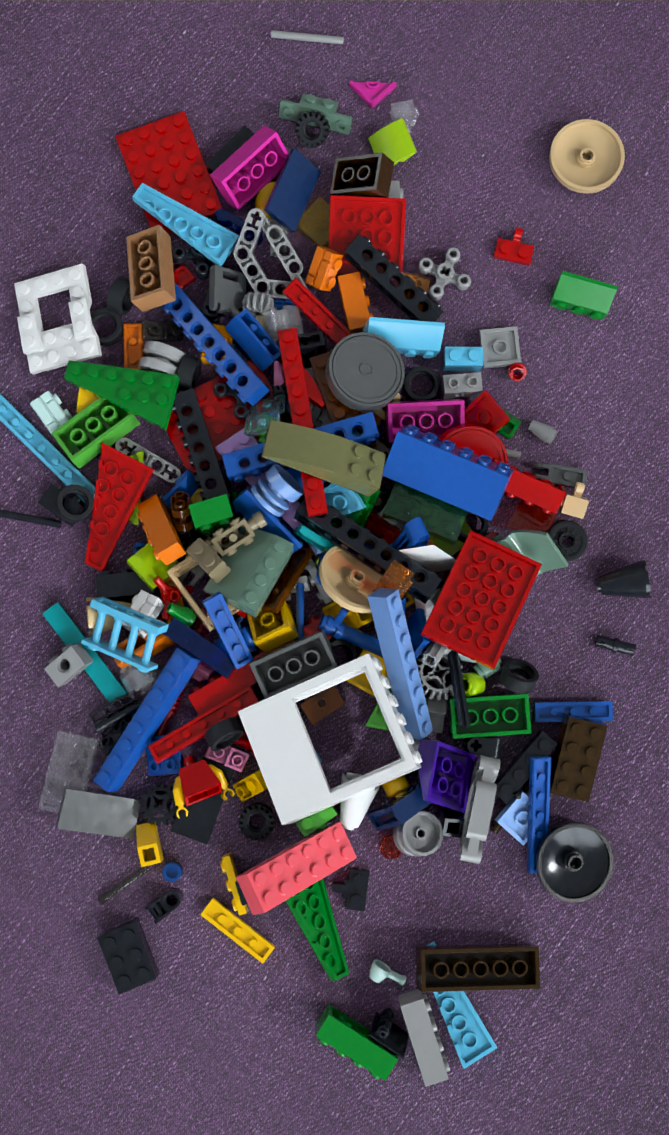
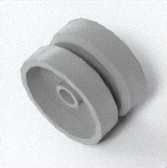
[138,341,185,375]
[393,811,443,857]

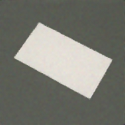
[399,545,456,572]

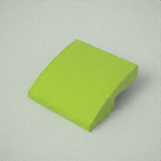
[368,118,417,165]

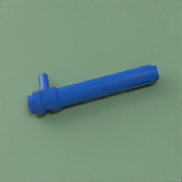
[318,607,417,663]

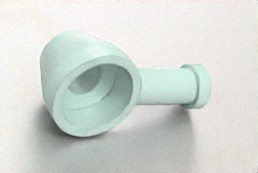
[369,959,407,986]

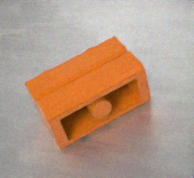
[305,246,343,291]

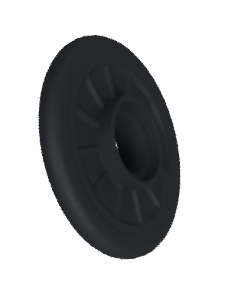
[548,520,588,562]

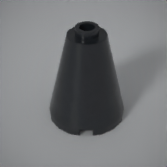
[596,560,651,598]

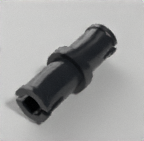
[595,635,636,656]

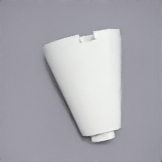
[340,773,380,830]

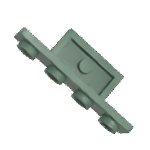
[279,94,353,135]

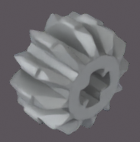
[242,291,274,319]

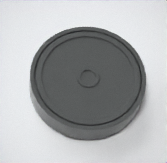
[325,332,405,412]

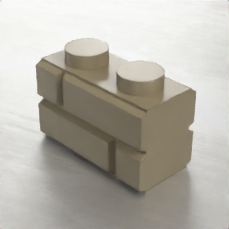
[186,538,231,583]

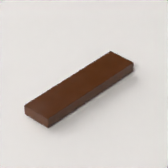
[261,547,314,613]

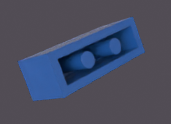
[225,308,281,372]

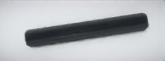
[447,650,470,728]

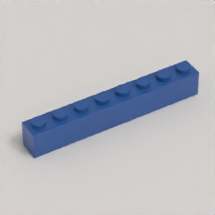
[93,648,201,792]

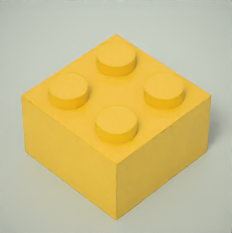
[247,601,299,653]

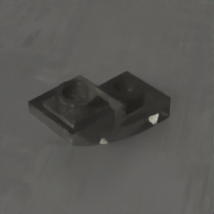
[142,320,183,342]

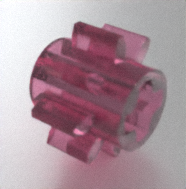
[192,657,215,682]

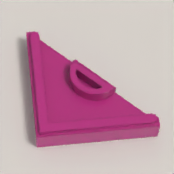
[349,81,397,109]

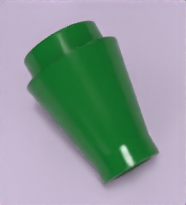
[166,602,197,626]

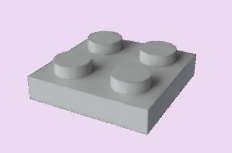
[479,326,521,368]

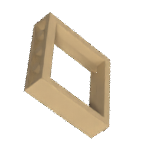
[167,537,239,631]

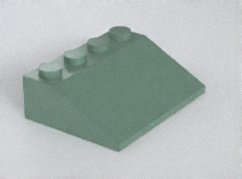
[204,527,294,618]

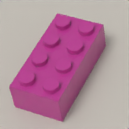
[210,126,289,210]
[385,399,465,443]

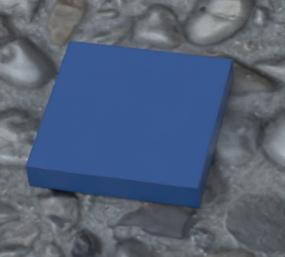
[407,608,430,659]

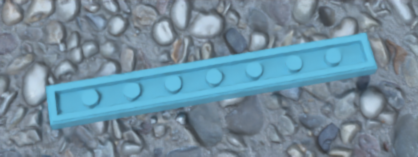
[0,394,95,503]

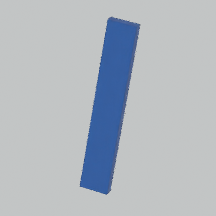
[527,755,551,874]

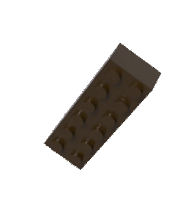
[416,943,540,992]

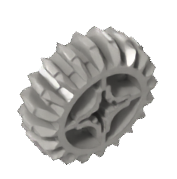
[416,652,464,701]

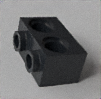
[298,331,326,364]

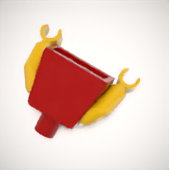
[173,756,235,819]

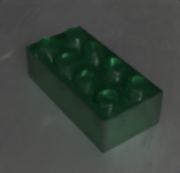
[382,481,468,545]

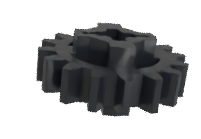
[139,783,180,827]

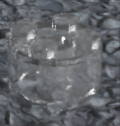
[263,305,304,342]
[120,658,161,699]

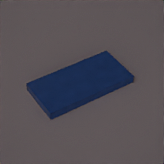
[264,148,321,233]

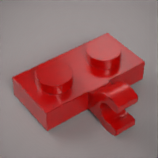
[493,227,534,266]

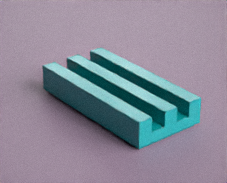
[293,525,335,552]

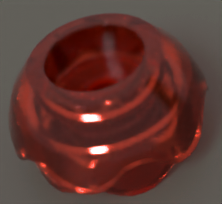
[379,834,402,859]

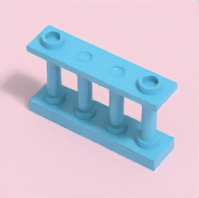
[81,596,169,673]

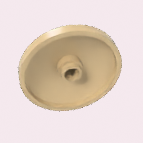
[549,119,625,194]
[319,546,395,613]

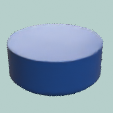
[162,861,183,882]

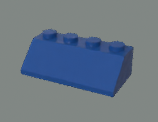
[232,485,303,554]

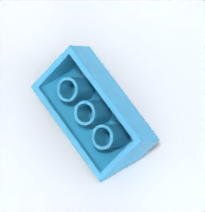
[363,317,445,359]

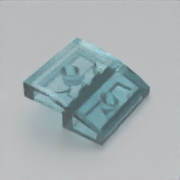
[244,394,285,437]

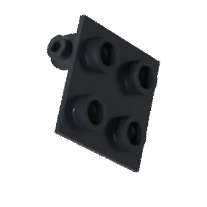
[369,1008,409,1059]

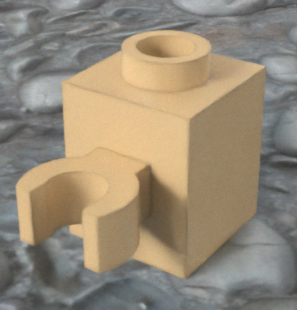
[559,482,589,519]

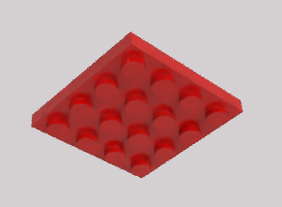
[329,195,406,275]

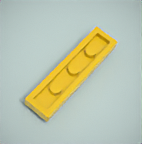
[200,898,275,964]

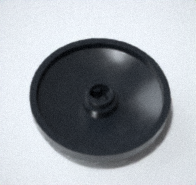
[535,822,614,903]

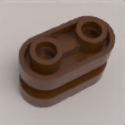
[170,491,194,532]

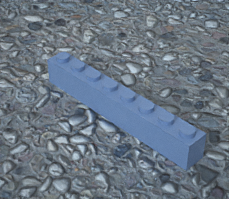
[367,588,433,740]

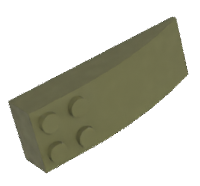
[262,420,386,496]

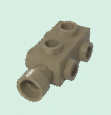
[210,511,268,557]

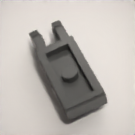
[533,462,587,488]

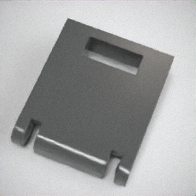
[209,265,246,317]

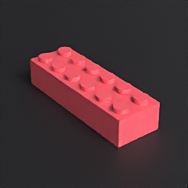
[236,821,357,915]

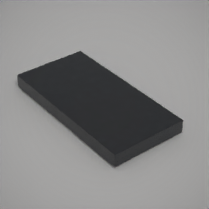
[171,756,235,844]

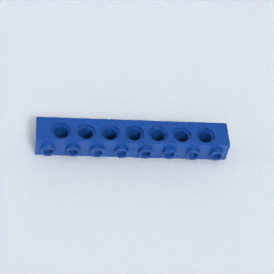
[162,283,270,406]
[222,412,380,482]

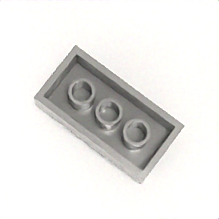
[398,989,450,1087]

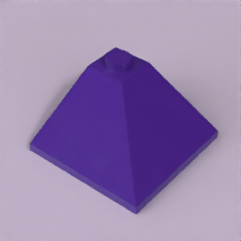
[418,740,475,813]

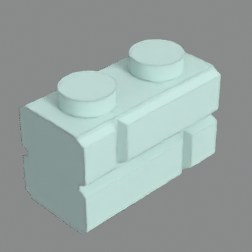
[30,391,72,433]

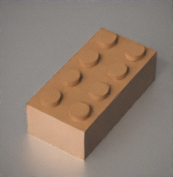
[126,225,176,312]

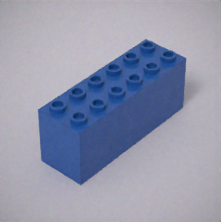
[382,425,514,521]

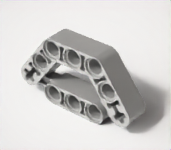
[233,208,308,299]
[459,755,500,864]

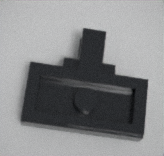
[332,868,370,911]

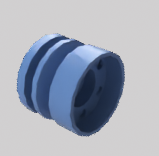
[251,464,304,517]

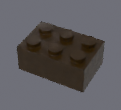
[329,153,394,198]

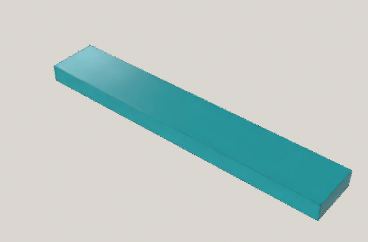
[42,602,128,705]

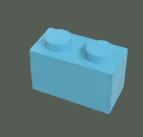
[443,347,483,372]

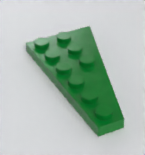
[64,360,180,431]
[286,879,350,981]

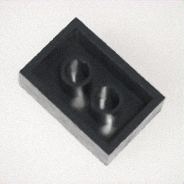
[97,917,160,995]

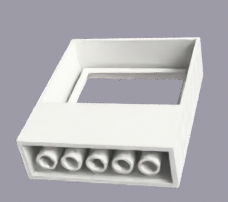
[238,653,423,825]

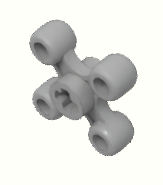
[418,247,471,301]

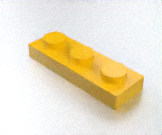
[220,853,248,916]

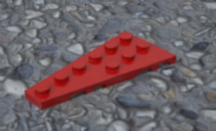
[85,443,155,572]

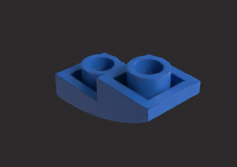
[162,469,200,507]

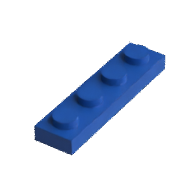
[202,592,254,669]
[534,701,613,722]

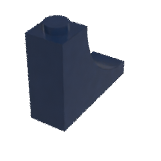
[367,783,431,831]

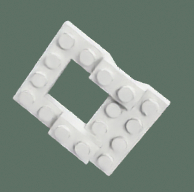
[14,264,102,375]

